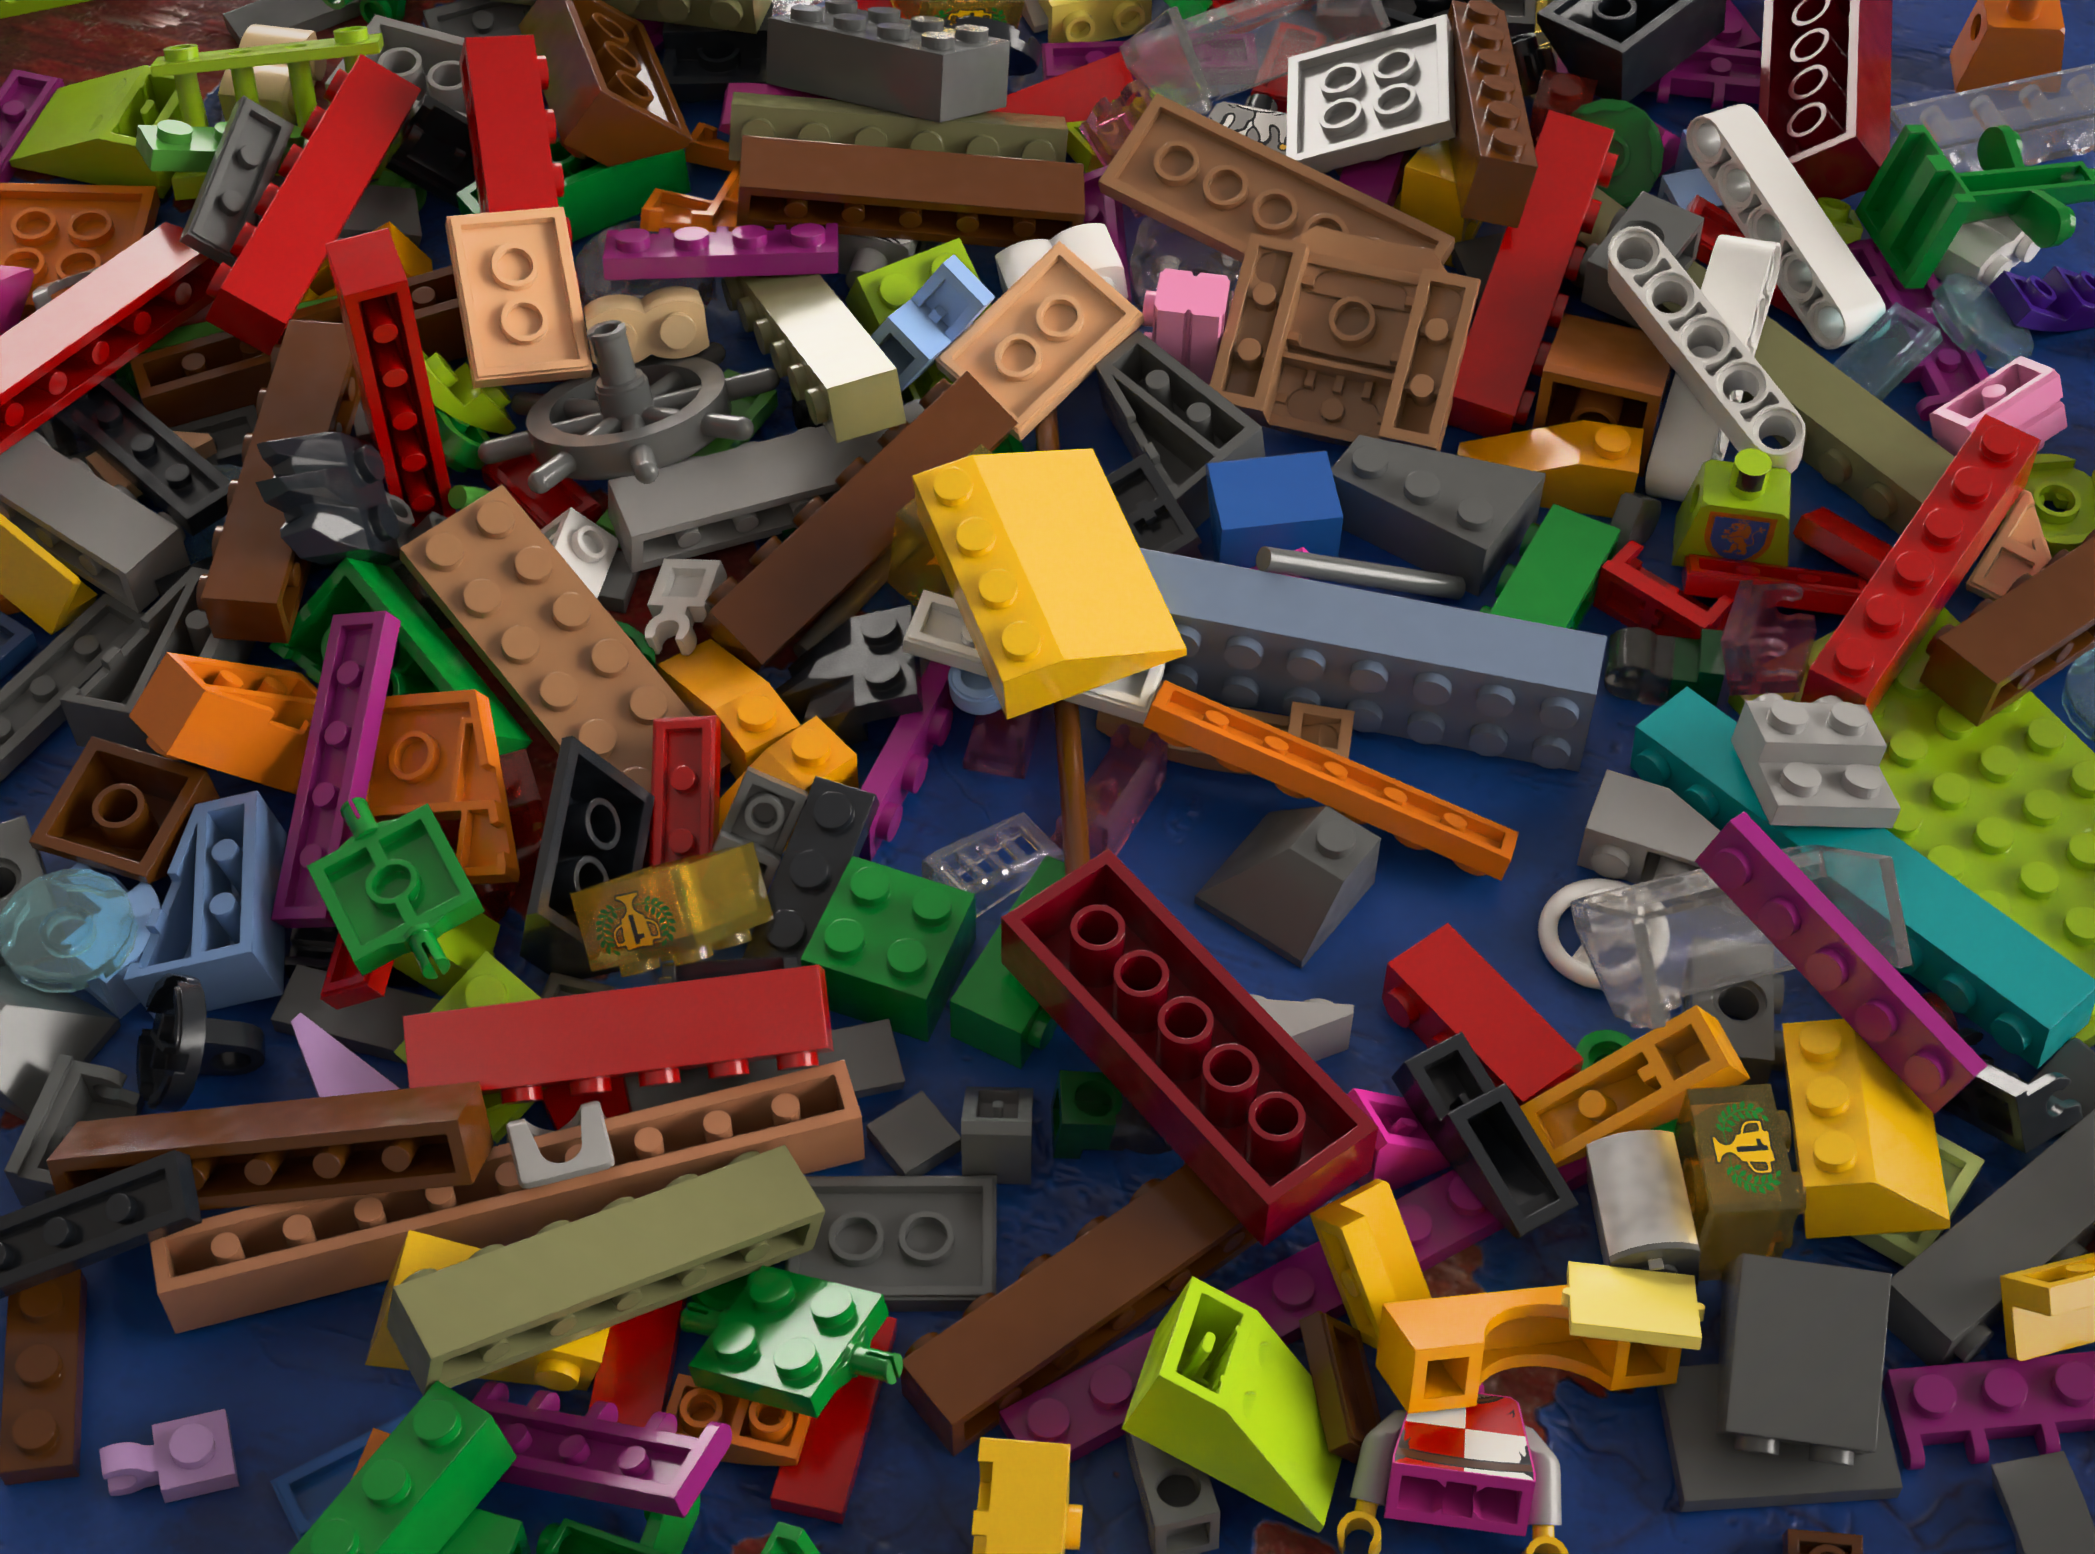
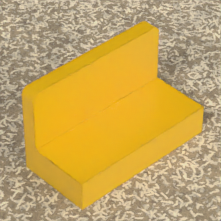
[0,513,98,635]
[1310,1179,1432,1349]
[2000,1252,2095,1361]

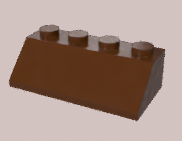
[518,0,693,167]

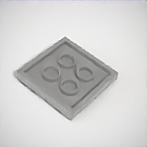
[1286,14,1456,174]

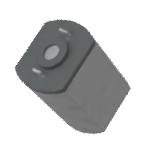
[1586,1130,1700,1286]

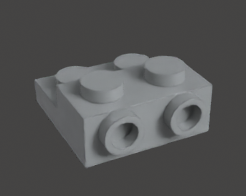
[1731,693,1901,828]

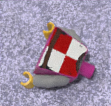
[1337,1383,1569,1554]

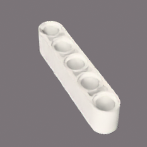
[1686,104,1886,349]
[1608,226,1805,473]
[1645,234,1781,502]

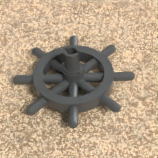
[478,320,780,494]

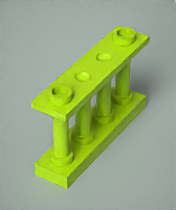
[150,26,393,201]

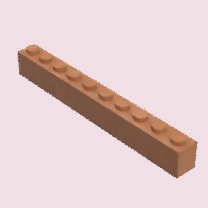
[150,1060,865,1334]

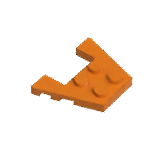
[640,122,774,233]
[366,689,520,884]

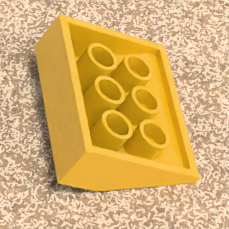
[912,448,1187,720]

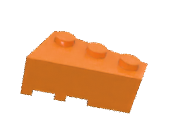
[129,652,318,795]

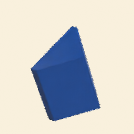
[1205,450,1343,568]

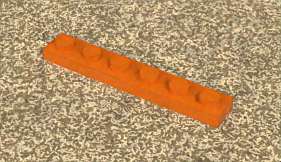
[1143,680,1519,881]

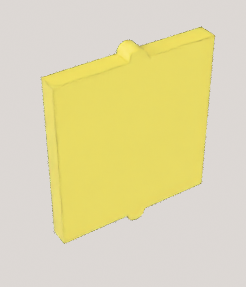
[1561,1261,1705,1350]

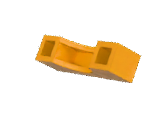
[1375,1285,1682,1414]

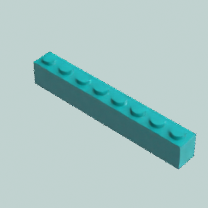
[1630,687,2095,1069]

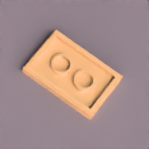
[445,207,593,389]
[935,241,1144,442]

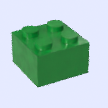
[801,856,976,1042]

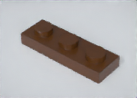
[0,1269,88,1485]

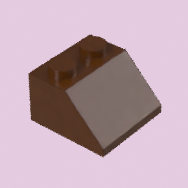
[29,736,220,884]

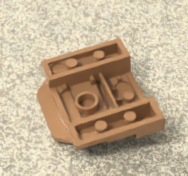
[1209,225,1481,451]

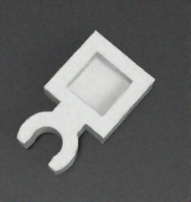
[645,558,727,655]

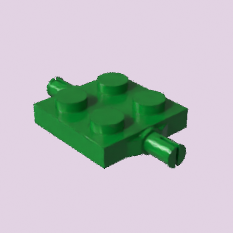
[307,797,485,979]
[680,1265,903,1418]

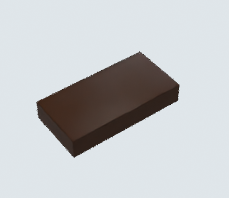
[1299,1310,1381,1465]

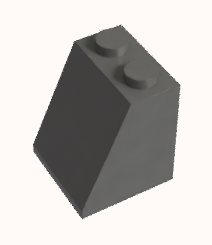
[1716,1253,1892,1466]

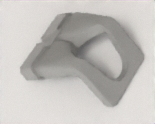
[506,1101,614,1189]

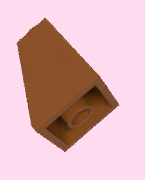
[1532,313,1672,477]

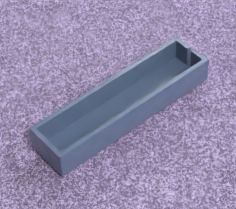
[1139,548,1607,772]

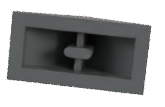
[961,1086,1033,1185]

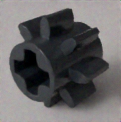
[1510,33,1557,97]

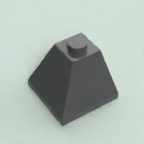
[1194,806,1381,969]
[0,964,121,1122]

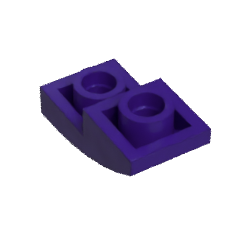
[1989,266,2095,332]

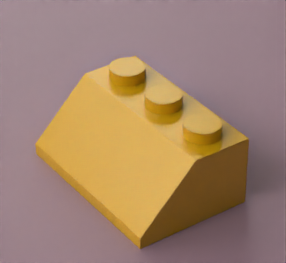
[1782,1018,1950,1239]

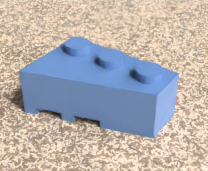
[123,790,288,1019]

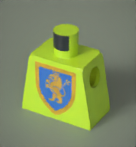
[1672,448,1791,567]

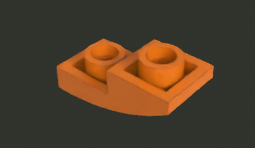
[665,1373,811,1466]

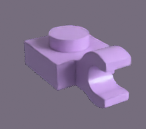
[99,1409,239,1503]

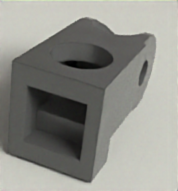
[1124,1430,1220,1554]

